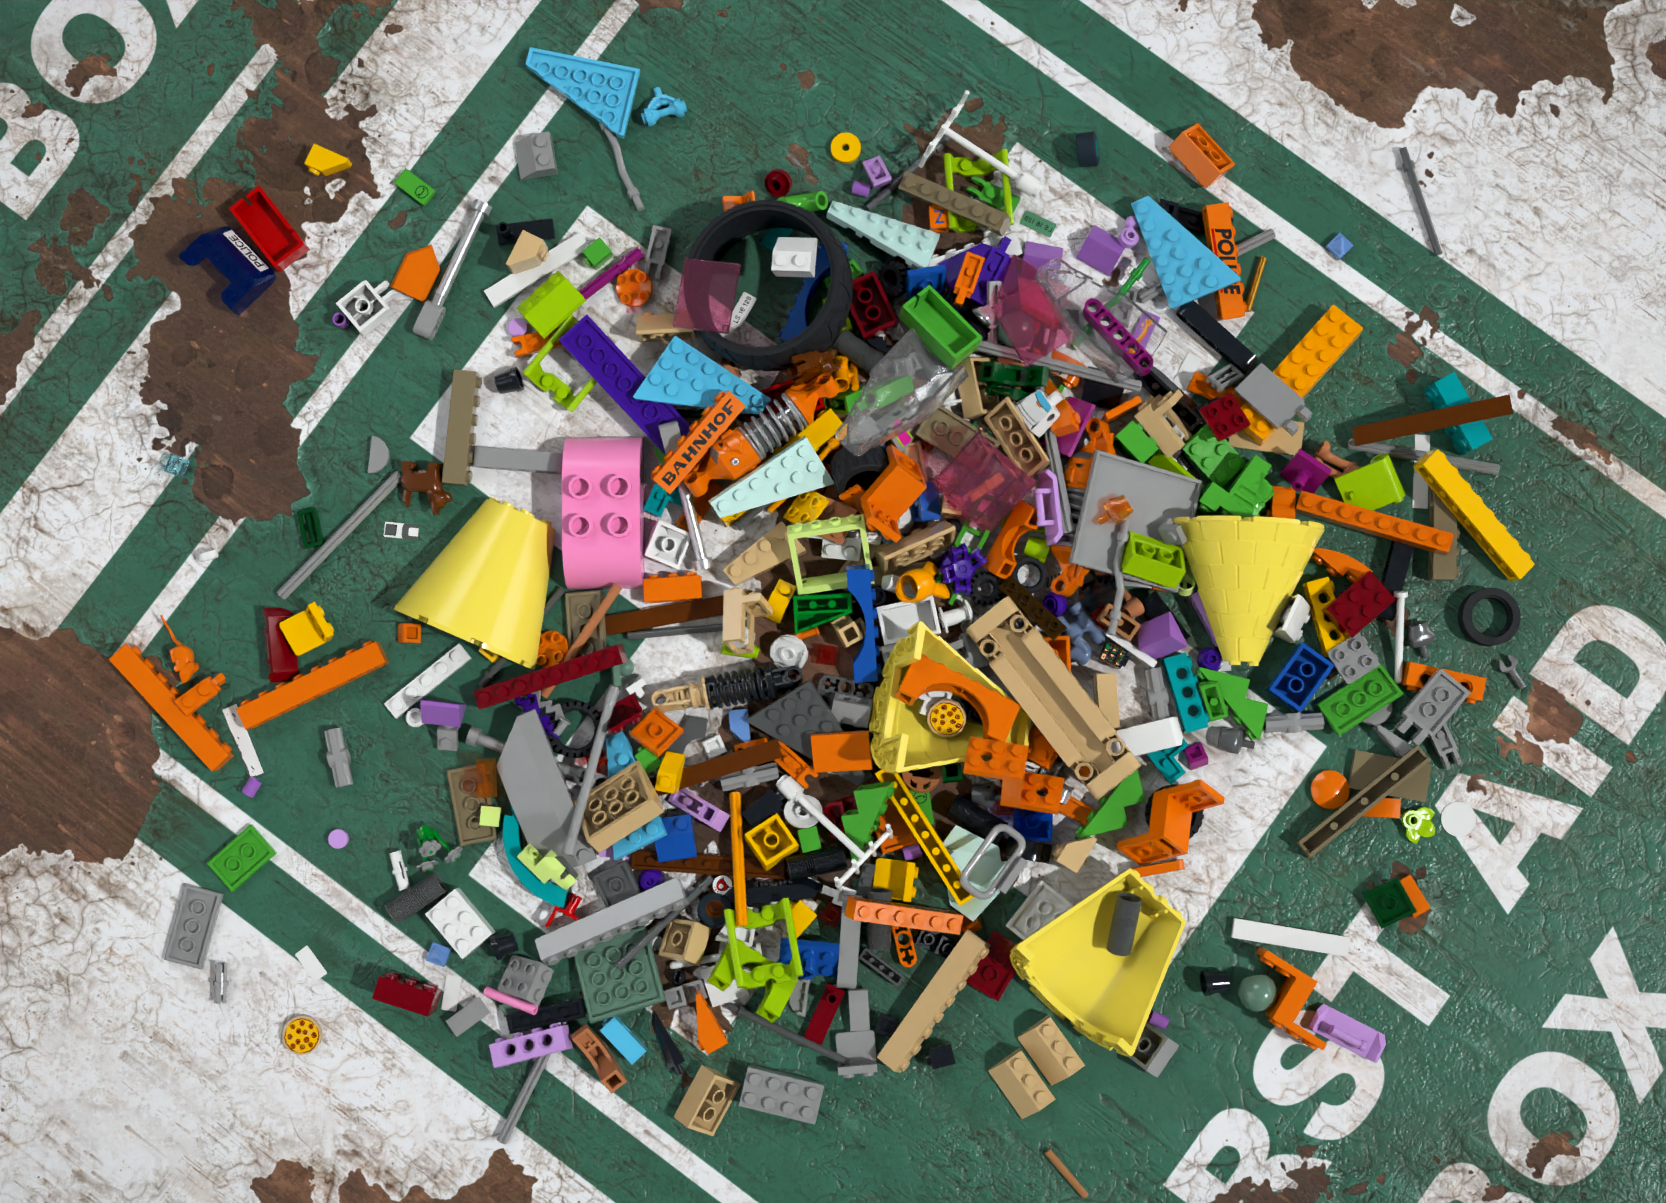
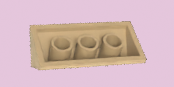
[984,397,1050,481]

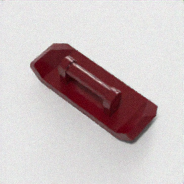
[262,608,298,683]

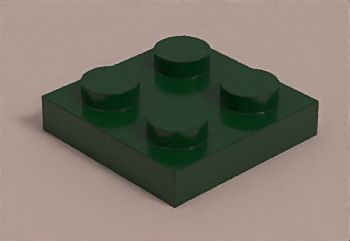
[1362,876,1417,929]

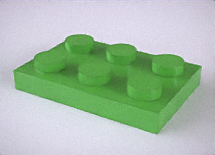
[1181,424,1247,488]

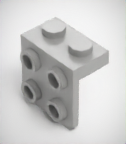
[1327,633,1380,684]
[498,955,554,1007]
[836,1030,878,1078]

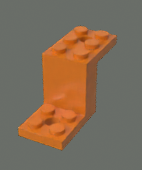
[860,443,927,543]
[963,736,1064,815]
[1117,779,1224,865]
[1256,947,1327,1051]

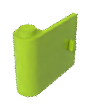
[1334,453,1406,511]

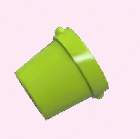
[1023,536,1051,564]

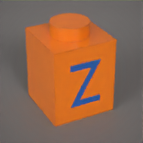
[928,205,949,233]

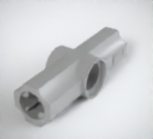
[1144,667,1170,722]
[1263,713,1324,733]
[324,728,353,788]
[720,762,780,791]

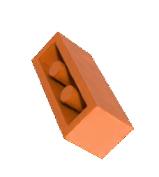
[643,572,703,604]

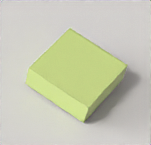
[479,806,502,827]

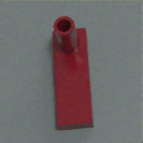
[804,983,845,1045]

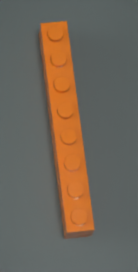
[1295,490,1454,556]
[236,640,389,730]
[109,644,234,772]

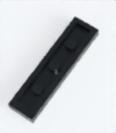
[506,997,587,1034]

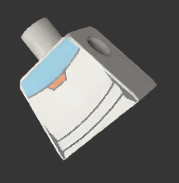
[1014,390,1063,437]

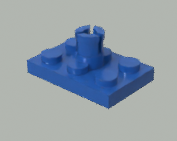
[779,938,839,980]

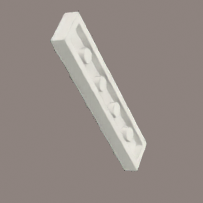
[384,643,472,719]

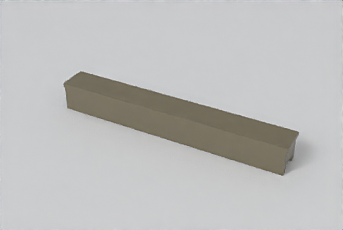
[1296,745,1431,858]

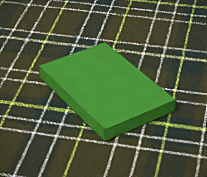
[207,824,277,892]

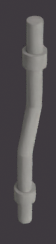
[599,122,645,212]
[1108,518,1130,636]

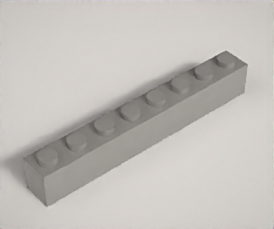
[534,877,689,966]

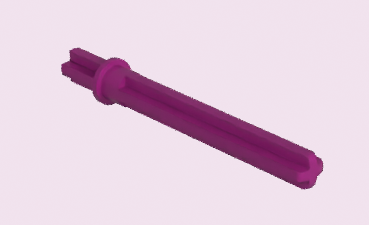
[579,247,644,300]

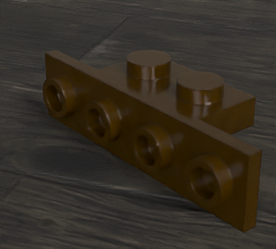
[998,576,1067,641]

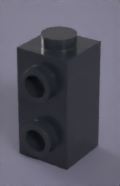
[1078,574,1117,612]
[741,789,784,828]

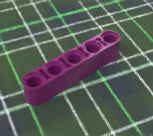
[1082,298,1154,376]

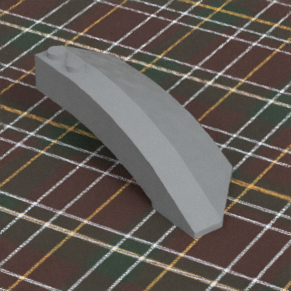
[496,709,597,867]

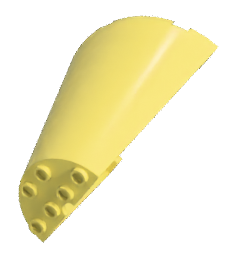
[394,497,556,670]
[1010,868,1186,1057]

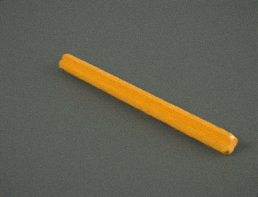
[729,792,748,927]

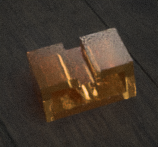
[476,758,498,799]

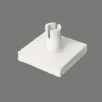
[700,965,750,1007]

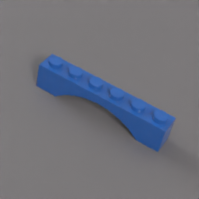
[779,242,849,343]
[846,564,881,683]

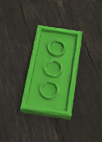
[1316,663,1403,737]

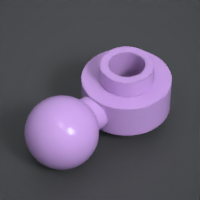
[1118,215,1139,249]

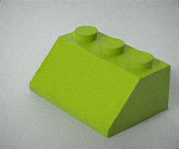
[516,271,587,339]
[1121,531,1186,589]

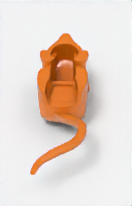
[160,615,199,684]

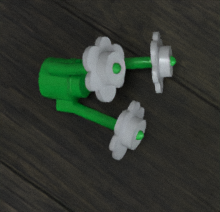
[415,825,463,872]

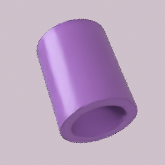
[851,181,871,198]
[333,312,350,329]
[241,776,262,798]
[902,843,922,861]
[1148,1010,1170,1030]

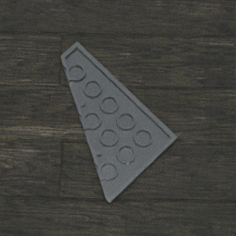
[747,679,874,785]

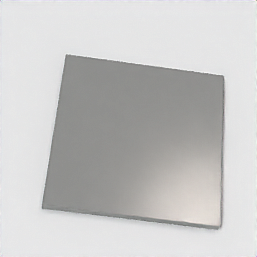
[1069,450,1203,593]

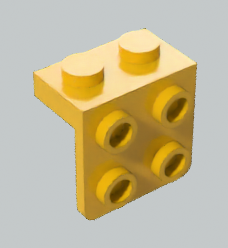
[783,490,829,525]
[279,602,334,656]
[873,858,919,902]

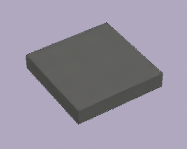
[592,859,642,908]

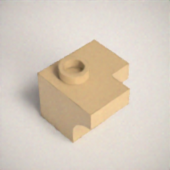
[831,614,865,648]

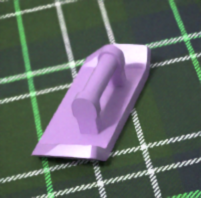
[1033,469,1063,546]
[1309,1004,1386,1063]

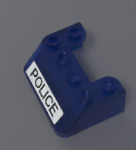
[178,226,276,316]

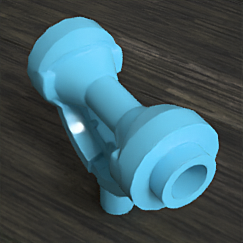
[641,87,687,127]

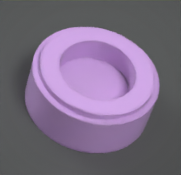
[508,318,528,337]
[328,829,349,849]

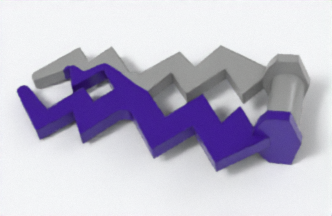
[516,690,571,738]

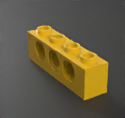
[1302,577,1347,658]

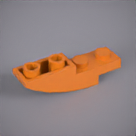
[1312,548,1373,583]

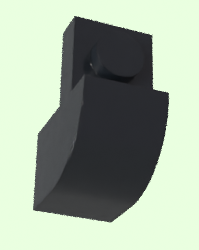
[1005,837,1052,864]

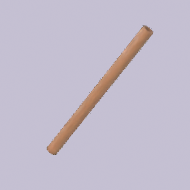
[541,583,622,698]

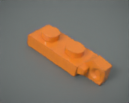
[953,251,985,307]
[174,673,226,717]

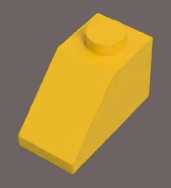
[304,144,352,176]
[655,751,686,794]
[790,900,818,938]

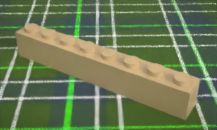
[877,929,991,1073]

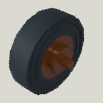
[697,893,732,928]

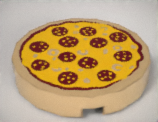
[927,699,966,737]
[282,1015,323,1055]

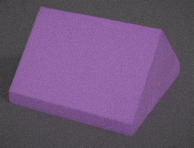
[1076,225,1125,276]
[1019,241,1063,285]
[1138,611,1188,660]
[420,700,466,727]

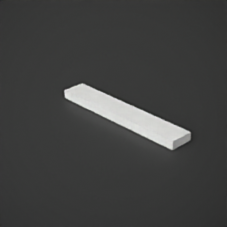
[484,232,589,308]
[1231,918,1350,957]

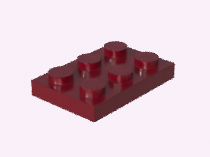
[966,931,1017,1001]

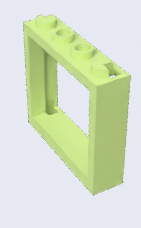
[787,514,875,595]

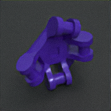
[936,543,988,595]

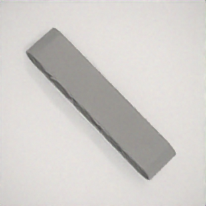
[472,447,563,474]
[837,894,863,989]

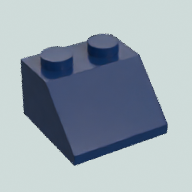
[655,814,697,863]

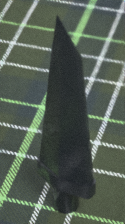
[653,1011,685,1076]

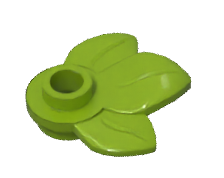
[1401,807,1435,844]

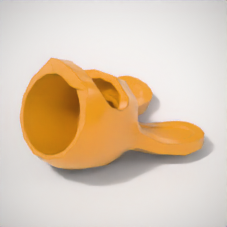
[895,561,950,603]

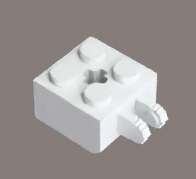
[336,280,397,336]

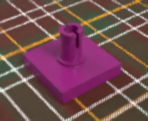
[1279,449,1332,494]

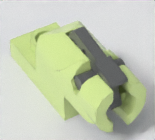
[517,843,580,891]

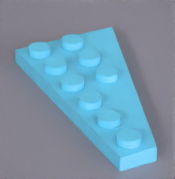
[606,731,667,861]

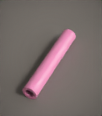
[483,987,538,1015]

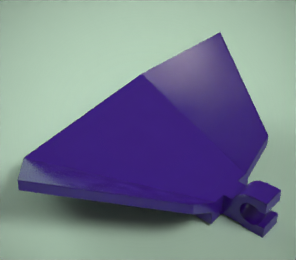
[938,236,1020,315]

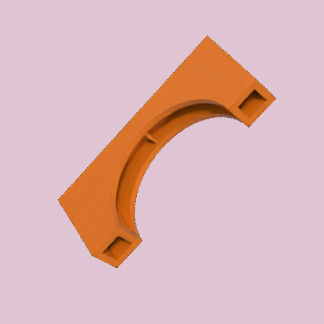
[894,654,1021,742]

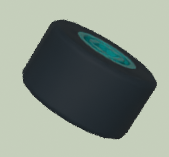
[1076,131,1099,168]

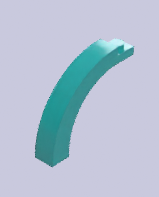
[503,805,570,908]

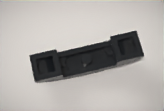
[1159,199,1233,234]

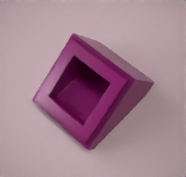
[1183,742,1208,770]

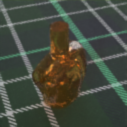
[1097,495,1134,525]

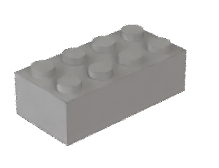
[739,1064,825,1124]

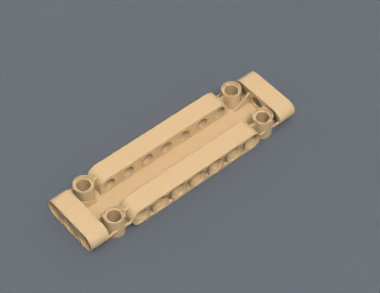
[965,596,1142,800]

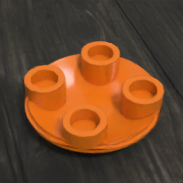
[616,269,653,307]
[537,630,568,668]
[1311,770,1350,809]

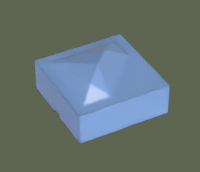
[1326,233,1354,260]
[426,942,452,967]

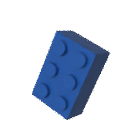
[1265,642,1335,713]

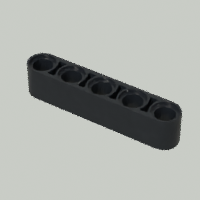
[1176,301,1258,374]
[1377,541,1414,621]

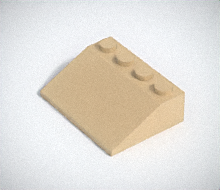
[874,520,956,576]
[574,760,664,853]

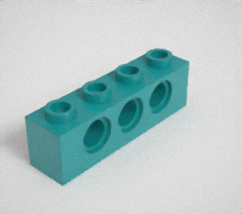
[1161,652,1210,734]

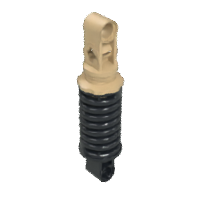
[651,663,804,713]

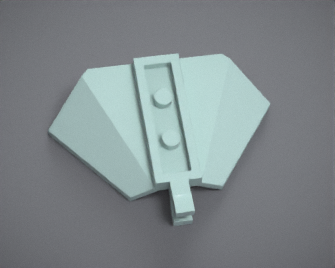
[943,825,1007,922]

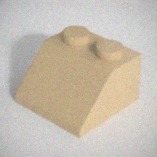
[506,230,549,274]
[658,919,711,966]

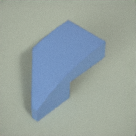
[729,709,751,742]

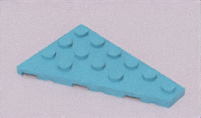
[526,47,640,139]
[1131,196,1242,310]
[633,336,771,416]

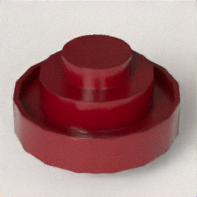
[764,169,792,197]

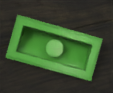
[1199,681,1229,722]

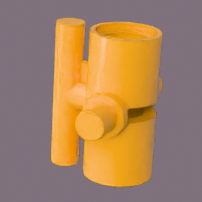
[831,356,859,392]

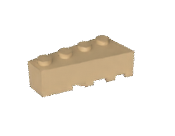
[723,521,807,586]

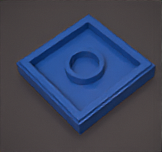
[906,264,946,301]

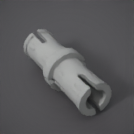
[213,963,229,1004]

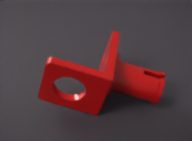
[545,893,582,929]

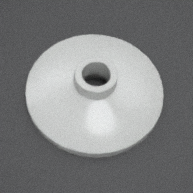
[784,795,822,828]

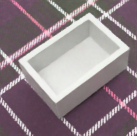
[876,596,941,646]
[425,888,496,959]

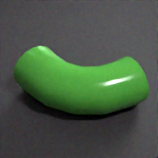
[776,191,828,212]

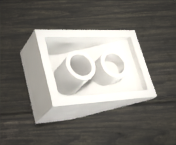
[1272,594,1311,643]

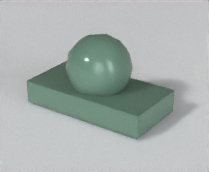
[610,658,634,687]

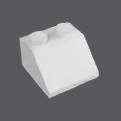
[771,237,818,278]

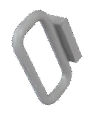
[960,824,1028,900]

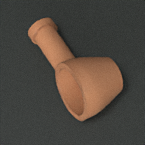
[1123,587,1145,618]

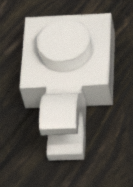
[821,885,857,906]

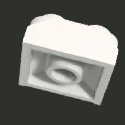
[643,520,691,570]

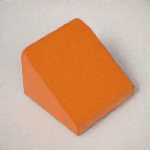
[398,623,421,643]
[961,913,982,933]

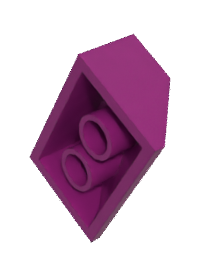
[1040,396,1096,459]

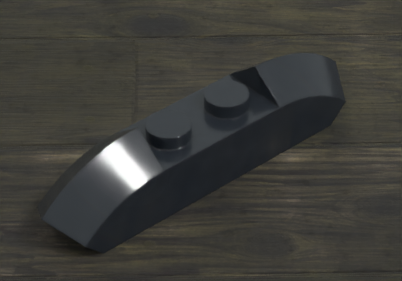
[1133,362,1203,434]
[725,878,823,904]

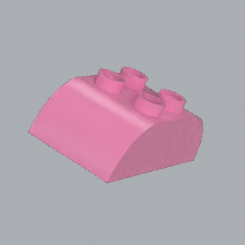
[562,437,644,590]

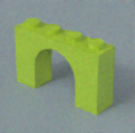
[707,939,798,1023]

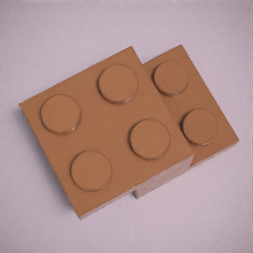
[817,484,858,546]

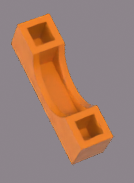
[982,499,1046,580]

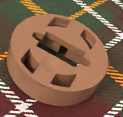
[902,766,941,793]

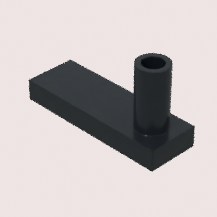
[496,219,555,246]

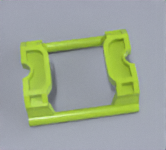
[943,149,1014,233]
[522,314,597,413]
[724,898,803,989]

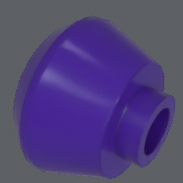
[1043,592,1068,618]
[1197,647,1223,671]
[638,869,665,892]

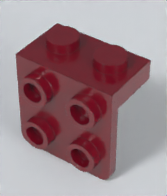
[599,693,645,735]

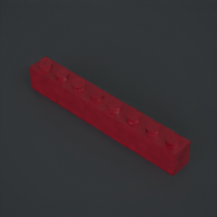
[473,644,628,710]

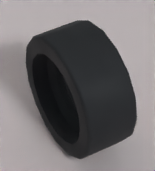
[1010,557,1048,594]

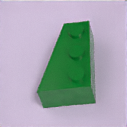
[793,592,852,635]

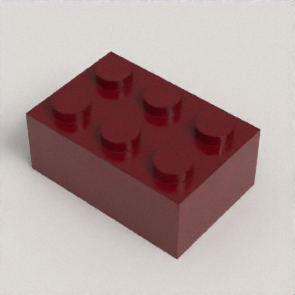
[849,271,898,342]
[1321,570,1396,639]
[372,971,443,1017]

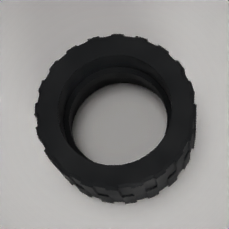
[830,442,889,496]

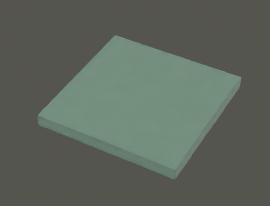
[574,925,666,1024]

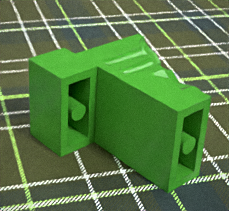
[1197,455,1275,519]

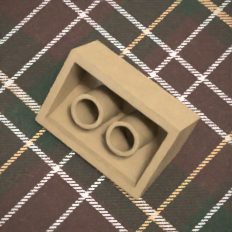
[636,310,697,342]
[954,358,998,419]
[1051,836,1098,873]
[1017,1015,1085,1086]
[988,1048,1056,1119]
[674,1065,741,1136]

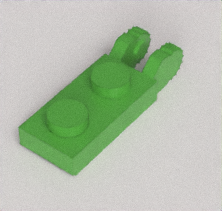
[966,176,1021,213]

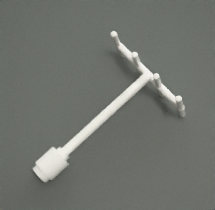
[919,90,1044,198]
[776,774,893,892]

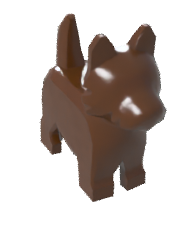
[787,349,841,386]
[401,461,453,515]

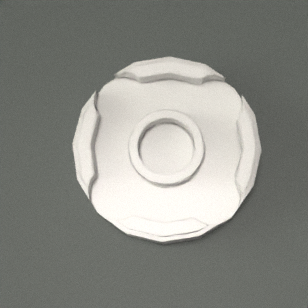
[770,634,808,669]

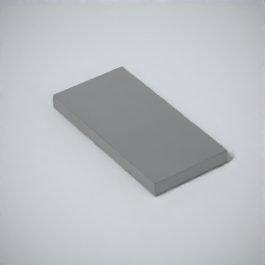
[164,884,224,969]

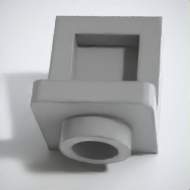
[1158,518,1187,545]
[437,725,459,751]

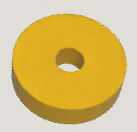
[831,132,861,164]

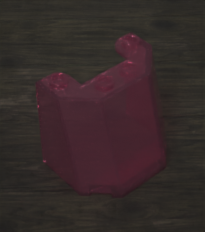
[932,427,1037,532]

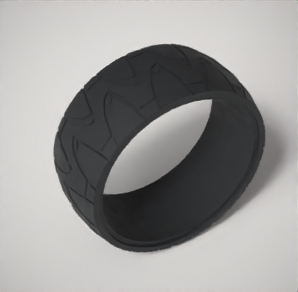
[684,200,853,371]

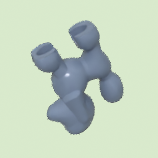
[1058,601,1105,666]

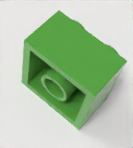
[1113,420,1159,463]

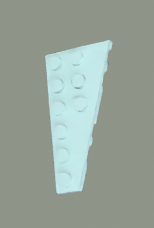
[826,201,940,268]
[709,436,834,518]

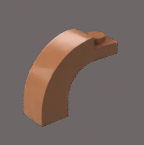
[570,1024,627,1094]

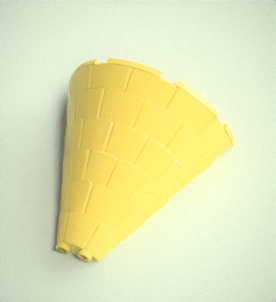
[1173,516,1324,666]
[869,621,1032,774]

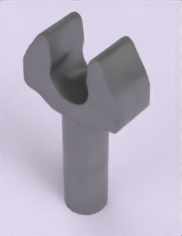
[1497,655,1526,690]

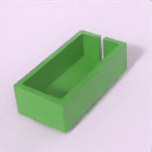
[899,285,983,370]

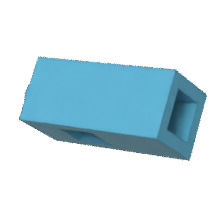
[600,1016,648,1065]

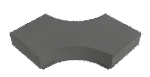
[666,716,708,754]

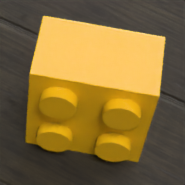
[744,813,799,871]

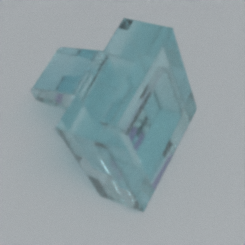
[163,454,190,478]

